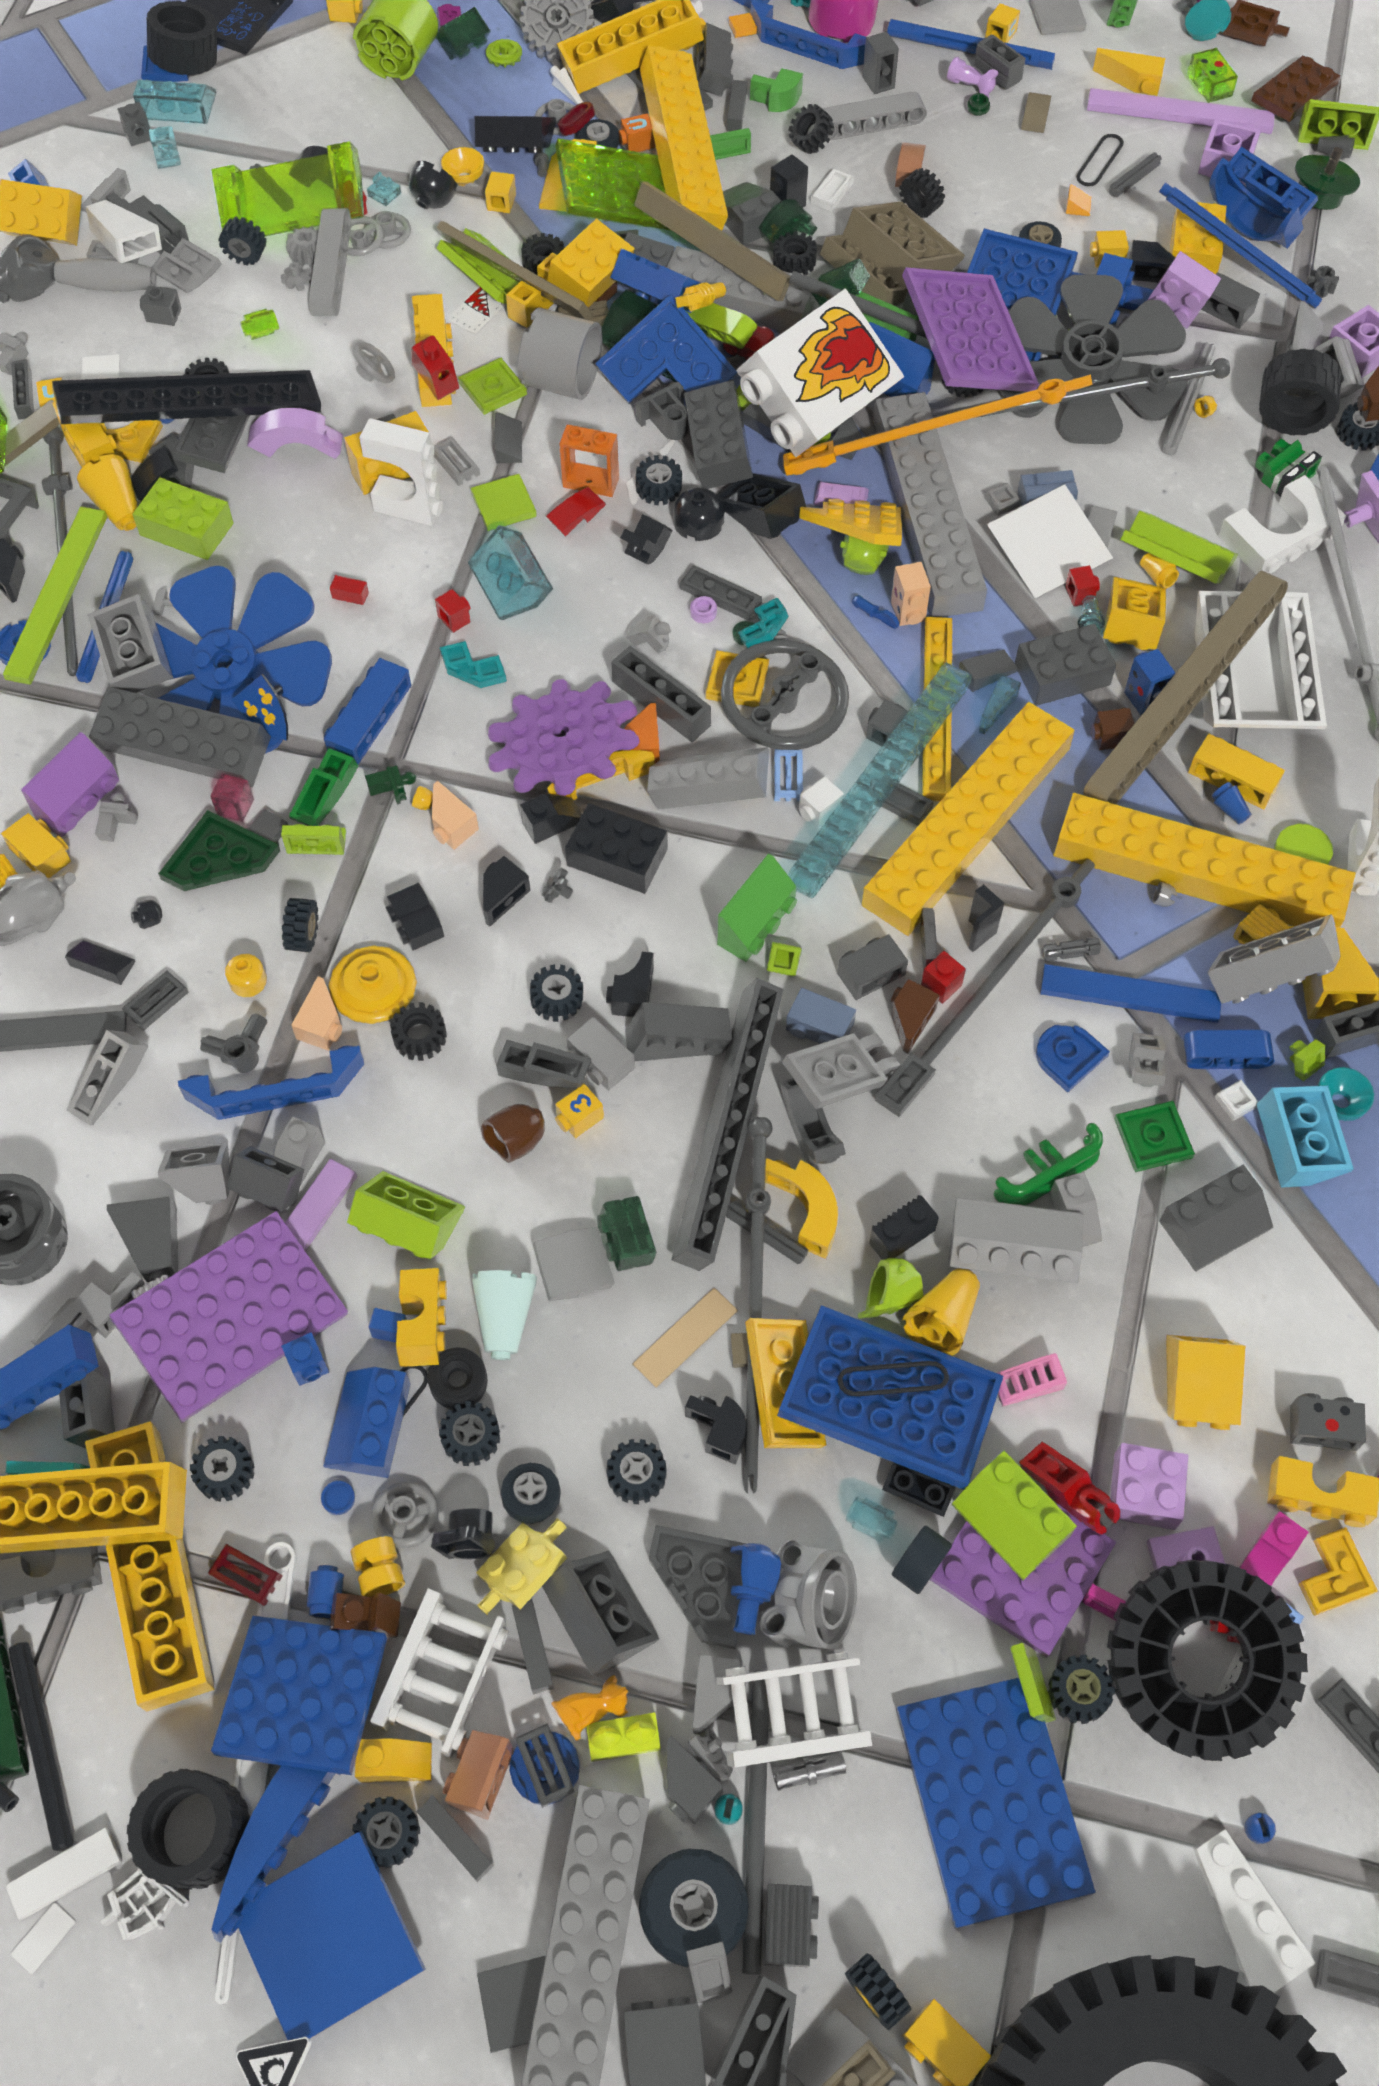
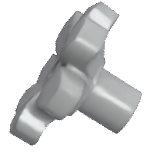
[281,262,312,291]

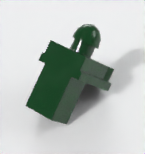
[365,765,416,805]

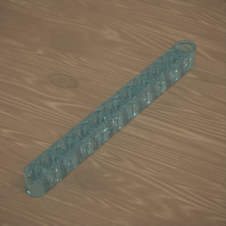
[788,663,972,898]

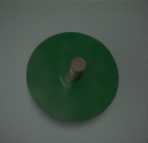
[1295,147,1360,210]

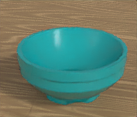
[1318,1067,1374,1121]

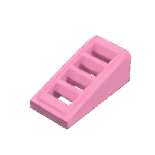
[997,1353,1067,1407]

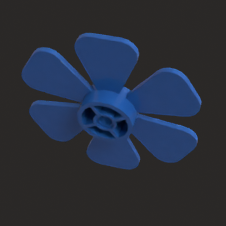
[156,566,332,754]

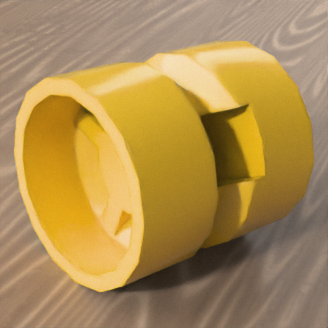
[350,1536,406,1597]

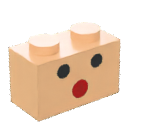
[891,562,931,626]

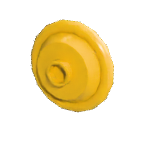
[328,945,417,1024]

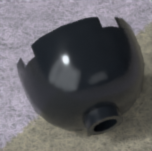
[409,160,457,209]
[673,487,725,541]

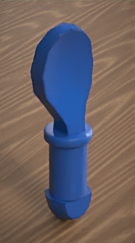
[852,595,899,629]

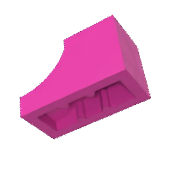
[1239,1511,1309,1586]

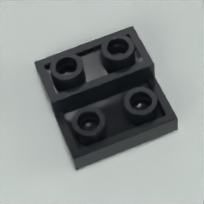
[882,1462,956,1517]

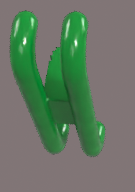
[993,1123,1103,1206]

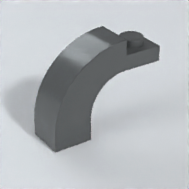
[780,1079,846,1166]

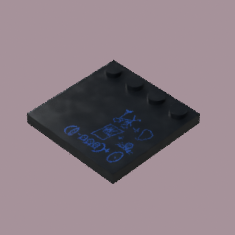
[185,0,293,55]

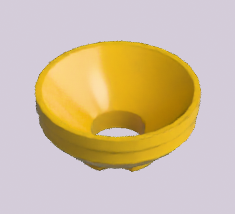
[441,147,484,186]

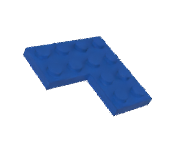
[595,294,738,404]

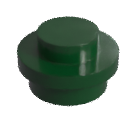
[967,93,990,116]

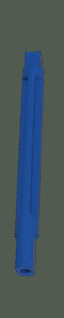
[887,19,1055,70]

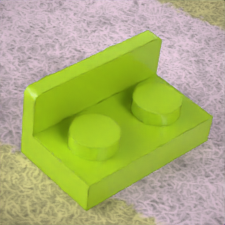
[281,824,346,855]

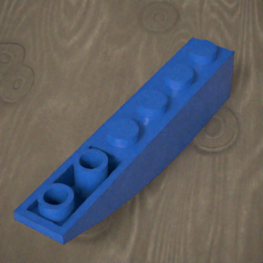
[211,1765,341,1943]

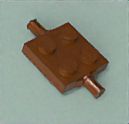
[1222,0,1290,46]

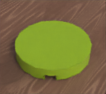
[1274,824,1333,865]

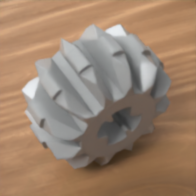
[286,226,319,267]

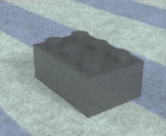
[1015,623,1116,706]

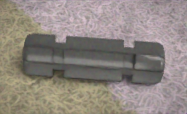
[1043,937,1101,961]

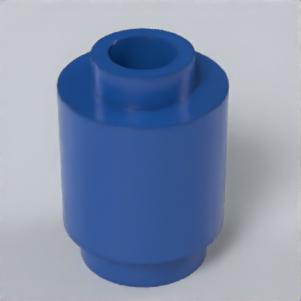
[306,1565,344,1619]

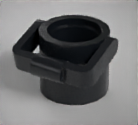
[431,1508,495,1560]

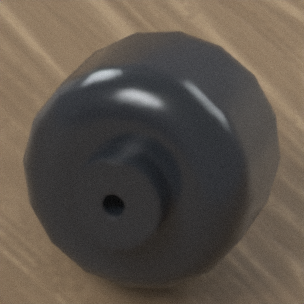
[131,900,162,929]

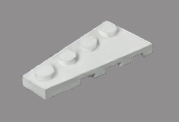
[1194,1829,1316,1993]

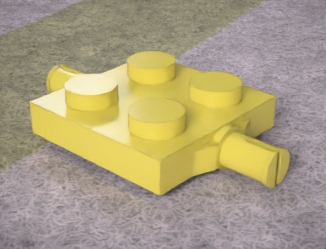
[476,1518,567,1615]

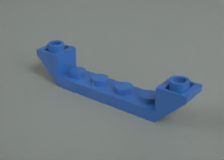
[751,0,866,69]
[178,1045,364,1120]

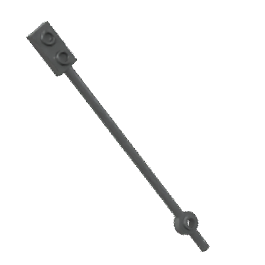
[875,859,1095,1117]

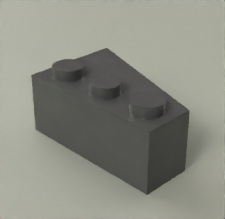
[708,1976,797,2086]

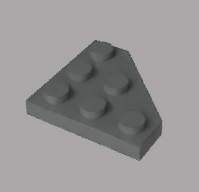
[649,1525,746,1649]

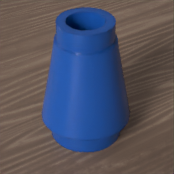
[1212,782,1252,825]

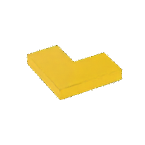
[1299,1527,1378,1616]

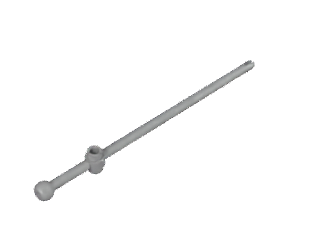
[1317,465,1379,743]

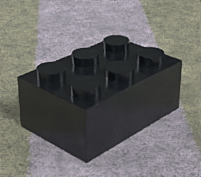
[565,803,668,894]

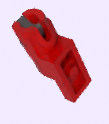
[1019,1441,1120,1535]

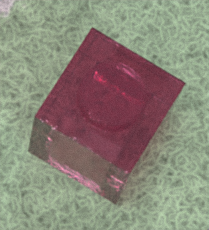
[210,773,254,822]

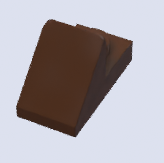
[330,1592,401,1638]

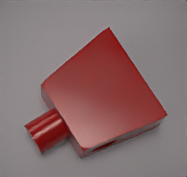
[411,335,459,400]

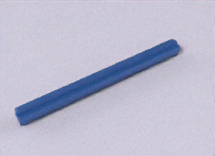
[76,551,134,683]

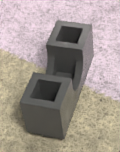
[0,1546,103,1614]

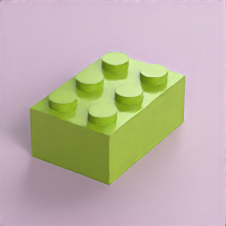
[132,477,234,560]

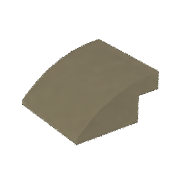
[820,201,965,306]

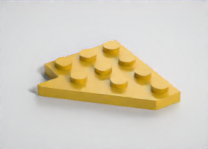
[799,499,902,546]

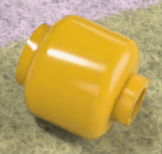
[225,954,267,997]

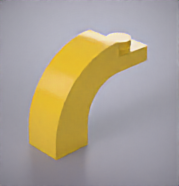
[765,1158,838,1259]

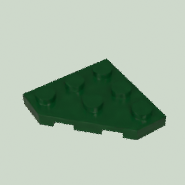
[158,810,280,891]

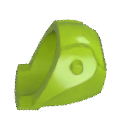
[840,534,889,575]
[858,1258,923,1319]

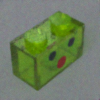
[1187,48,1238,103]

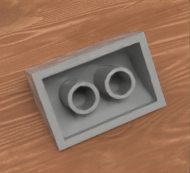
[1284,301,1326,397]

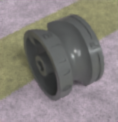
[0,1173,68,1286]

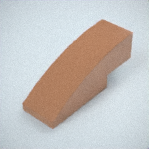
[895,142,926,187]

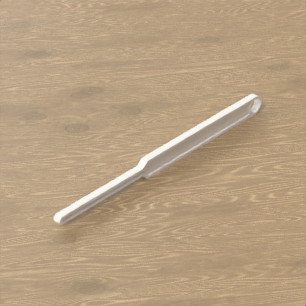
[215,1542,297,2005]

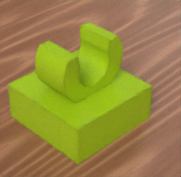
[1289,1039,1325,1081]

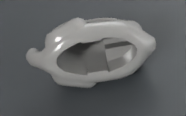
[0,870,76,946]

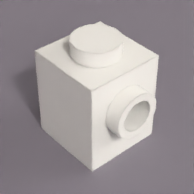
[799,776,844,828]

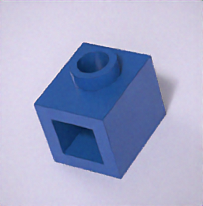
[281,1332,329,1386]

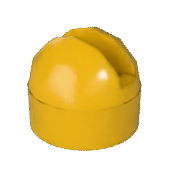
[1194,395,1217,418]
[412,786,433,810]

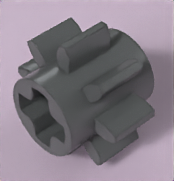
[1306,266,1339,298]

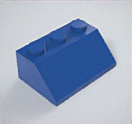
[869,322,935,397]
[323,1367,411,1478]

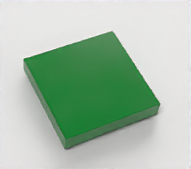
[1114,1101,1195,1173]

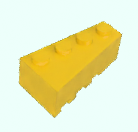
[412,294,456,407]

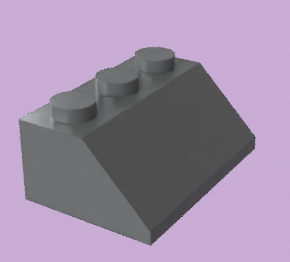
[1159,1164,1273,1272]
[542,1551,660,1676]

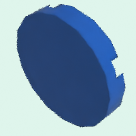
[509,1732,580,1805]

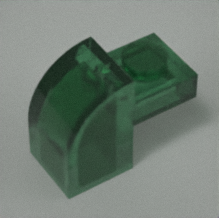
[759,199,818,243]

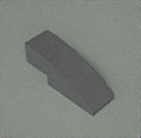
[496,1040,591,1088]

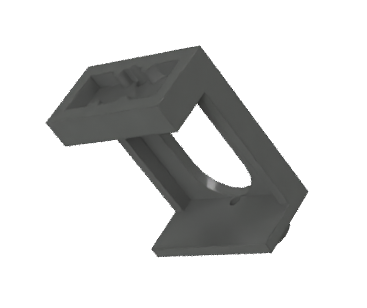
[0,476,39,545]

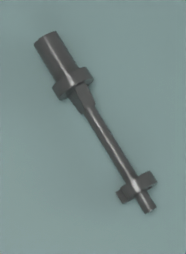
[535,148,549,177]

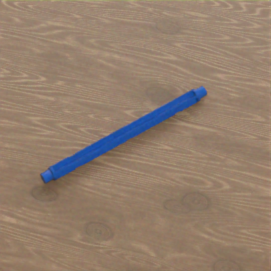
[1159,182,1322,309]

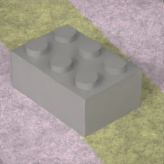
[88,594,173,693]

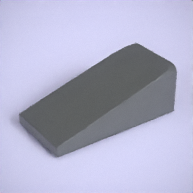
[958,650,1019,692]

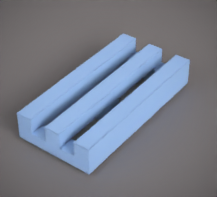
[774,749,803,801]

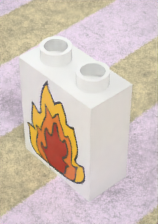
[736,288,905,457]

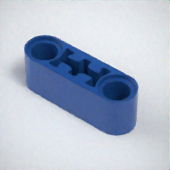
[1183,1030,1275,1069]

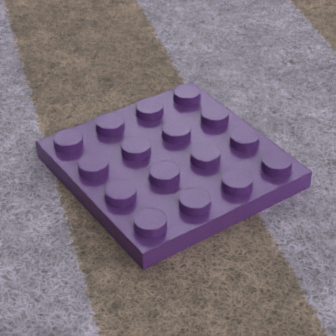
[930,1503,1116,1658]

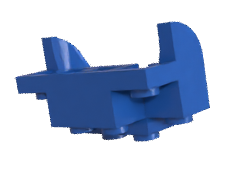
[1209,146,1318,249]

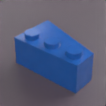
[610,248,700,313]

